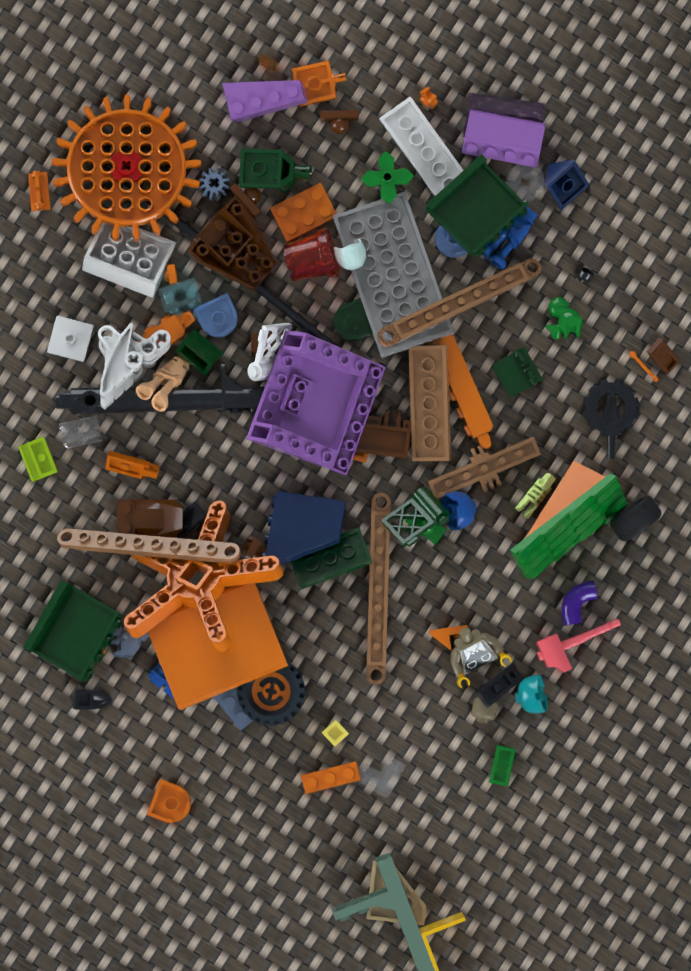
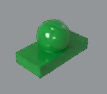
[405,509,447,545]

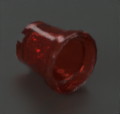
[283,228,340,282]

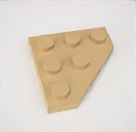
[366,860,426,925]

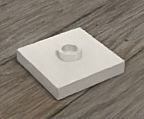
[47,316,94,362]

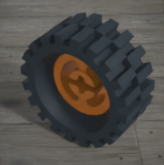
[237,661,305,726]

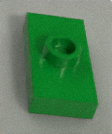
[489,745,516,787]

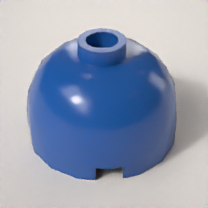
[442,491,477,531]

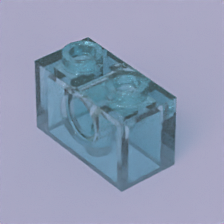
[158,278,202,315]

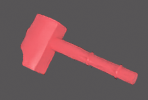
[535,618,621,673]

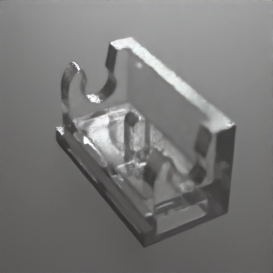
[59,416,103,449]

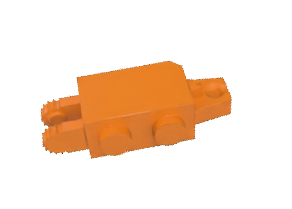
[137,311,195,347]

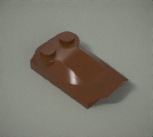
[117,499,183,538]

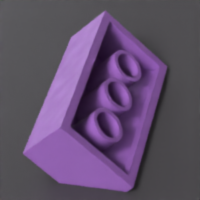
[462,109,546,168]

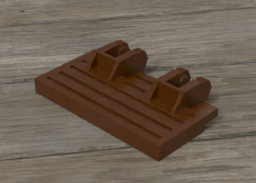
[355,409,411,459]

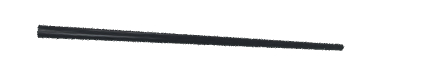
[102,163,341,348]

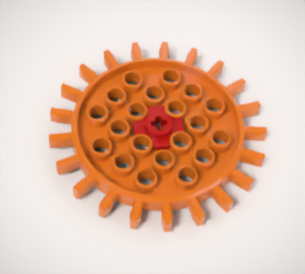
[52,94,201,242]

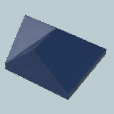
[545,160,589,210]

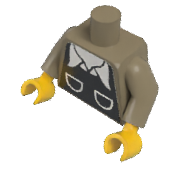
[450,628,512,688]

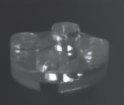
[506,164,544,202]

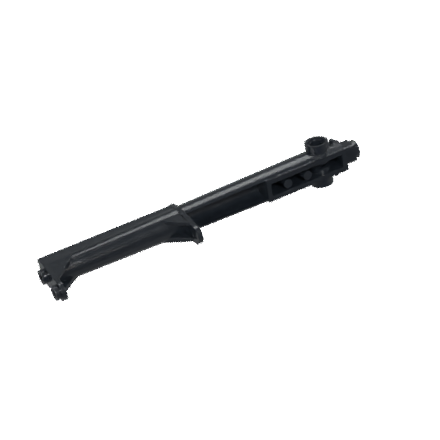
[56,362,265,414]

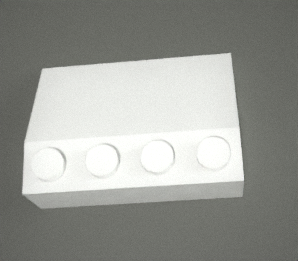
[82,223,176,298]

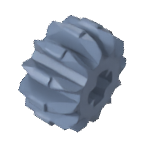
[198,168,230,201]

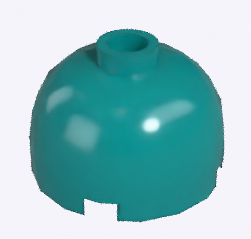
[515,675,548,714]

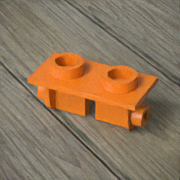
[28,171,51,211]

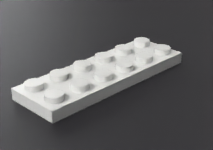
[379,97,463,197]

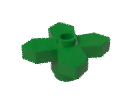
[361,151,414,205]

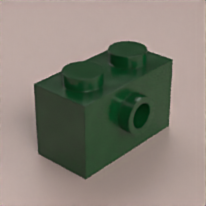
[175,329,224,376]

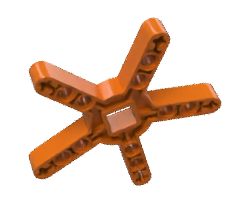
[124,501,283,652]

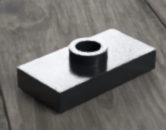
[177,501,207,538]

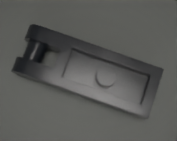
[475,662,525,708]

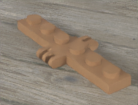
[427,437,541,499]

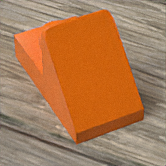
[429,625,468,651]

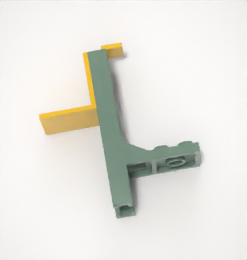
[332,853,466,971]

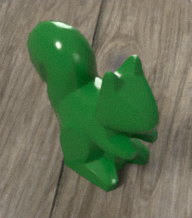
[545,297,583,340]

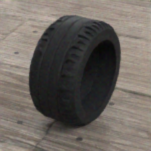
[610,495,661,541]

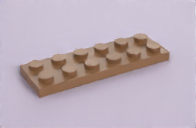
[409,345,451,461]

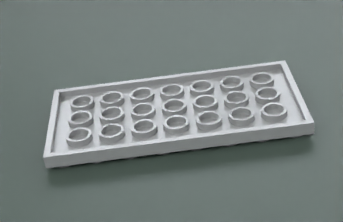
[333,192,454,358]

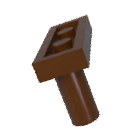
[240,535,266,558]

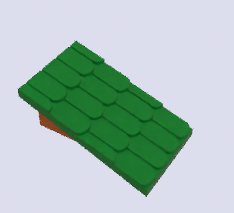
[510,461,628,580]

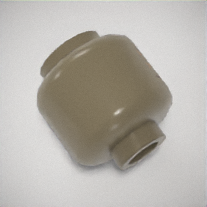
[471,697,498,724]

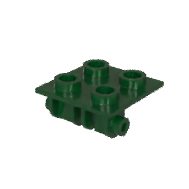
[491,347,543,398]

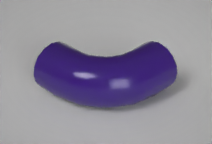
[561,580,597,626]

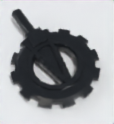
[582,380,639,459]

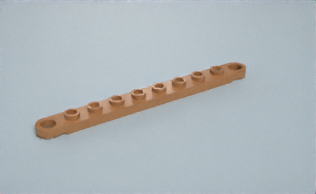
[377,258,542,347]
[366,493,391,685]
[57,529,241,564]

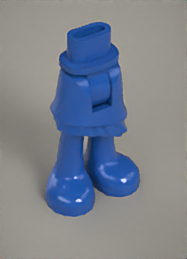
[482,207,537,270]

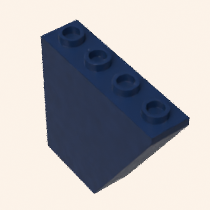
[262,491,346,565]

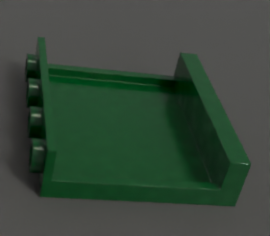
[425,154,530,258]
[23,580,124,683]

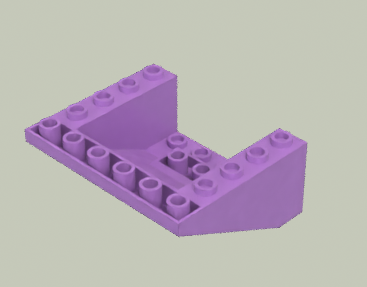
[246,330,386,475]

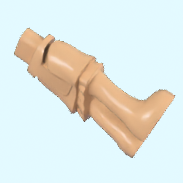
[136,355,190,412]

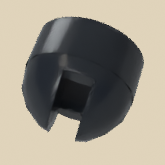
[577,267,594,283]

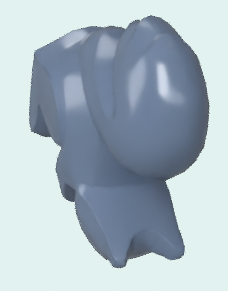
[111,625,150,658]

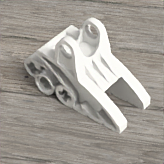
[98,323,171,410]

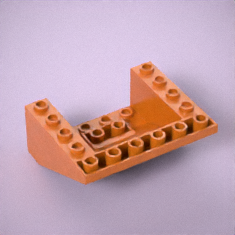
[148,573,288,710]

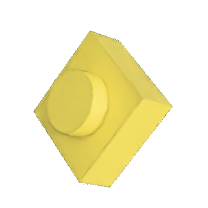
[322,720,349,747]

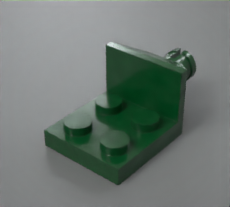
[239,149,312,193]

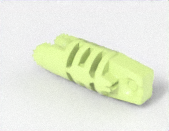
[515,473,556,519]

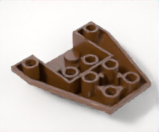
[188,196,277,291]

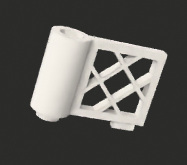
[247,323,292,381]

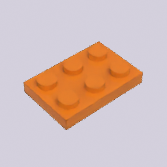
[270,182,337,243]

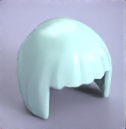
[334,239,366,270]

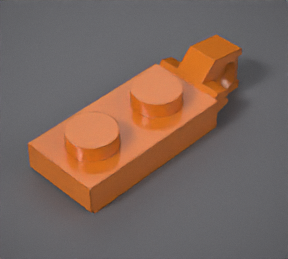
[105,450,160,479]

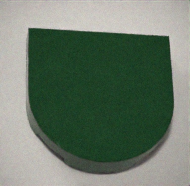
[333,298,373,341]

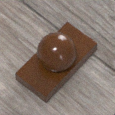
[320,110,359,135]
[230,183,261,219]
[647,337,680,375]

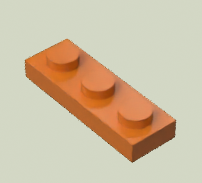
[301,761,362,794]

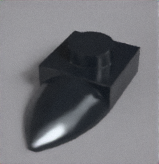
[72,689,112,710]

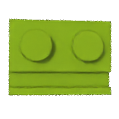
[18,436,58,482]

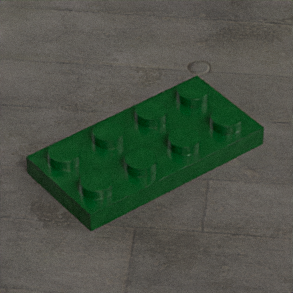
[291,527,373,590]

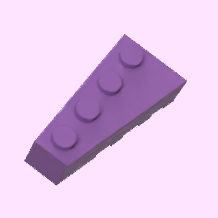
[222,80,309,123]

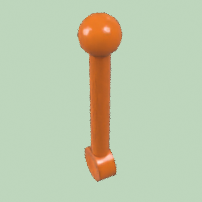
[629,351,659,382]

